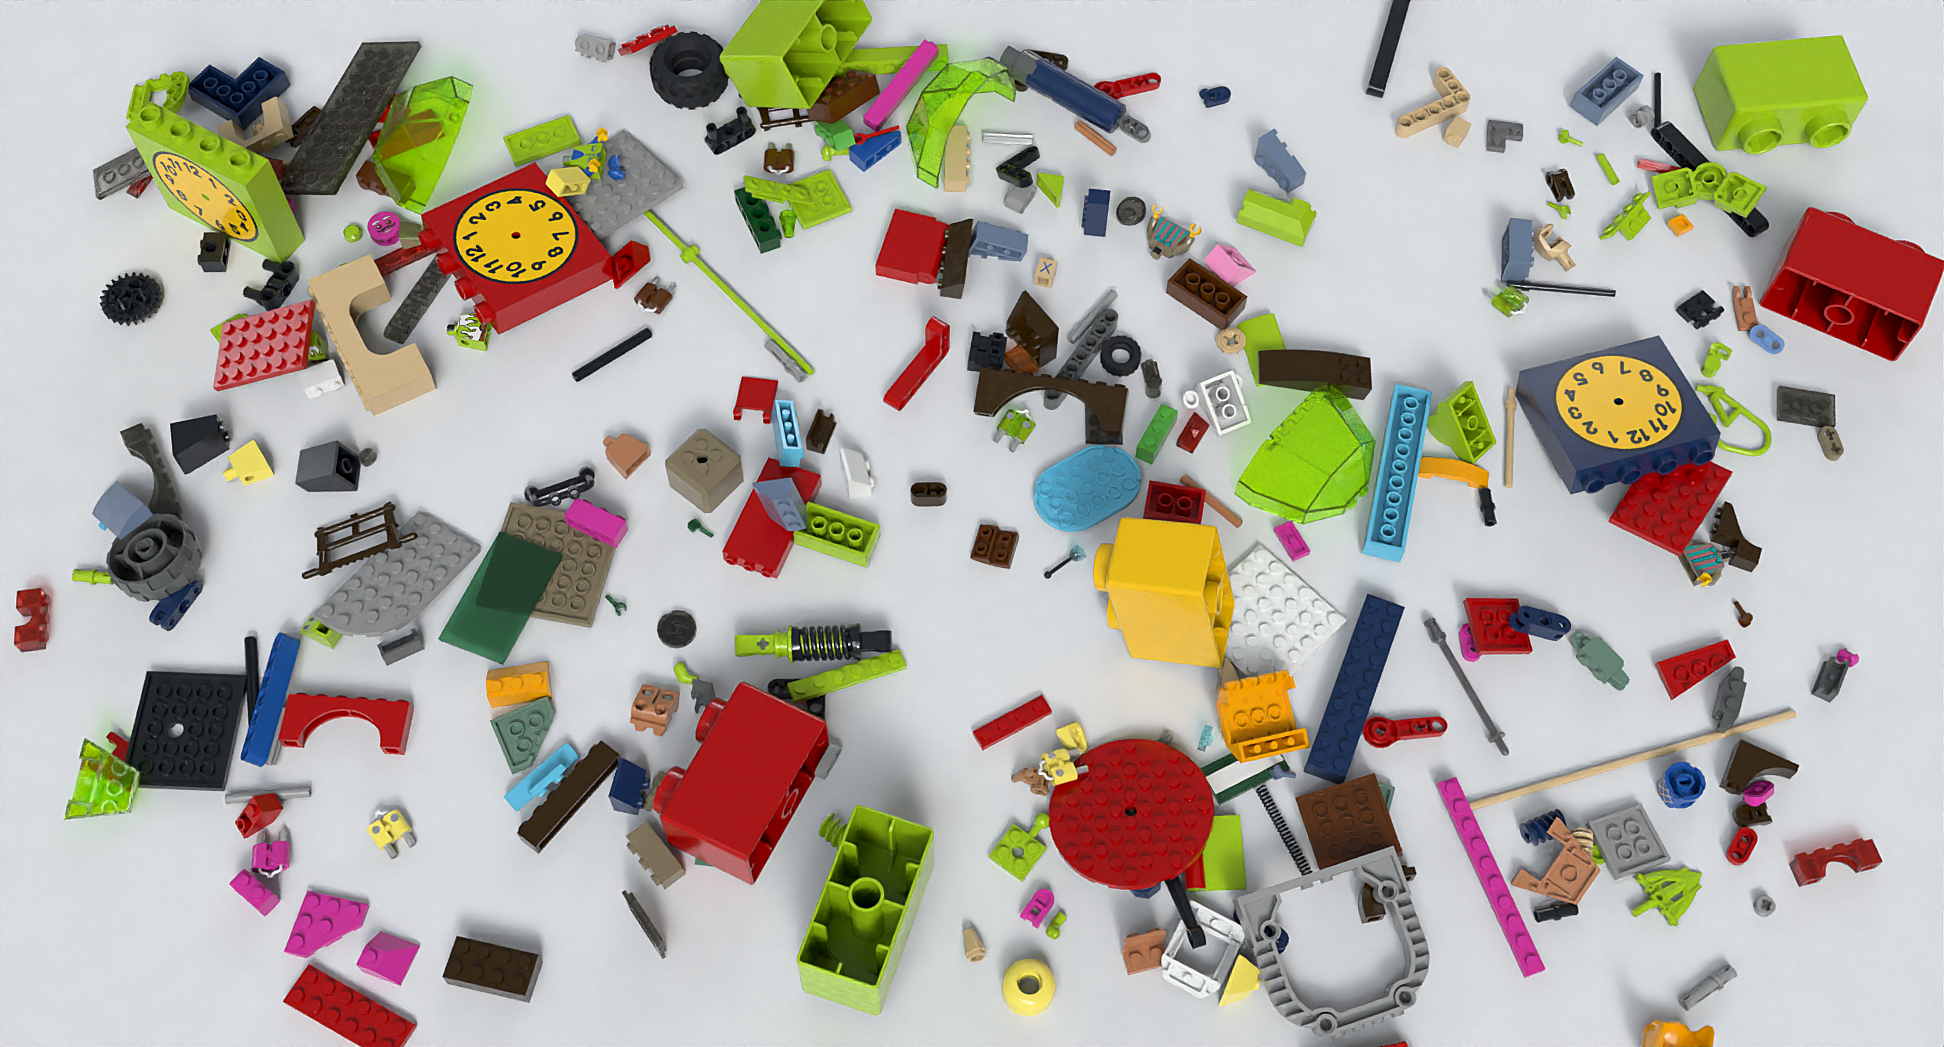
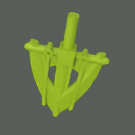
[1631,867,1702,927]

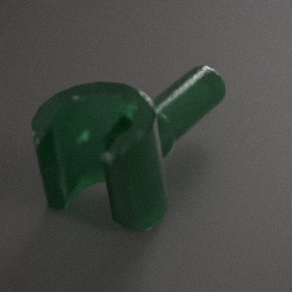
[687,519,714,538]
[605,594,627,616]

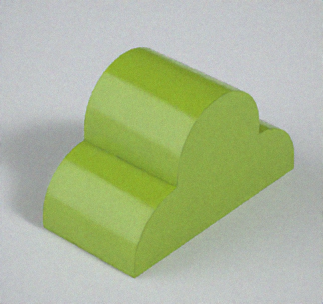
[1427,381,1497,464]

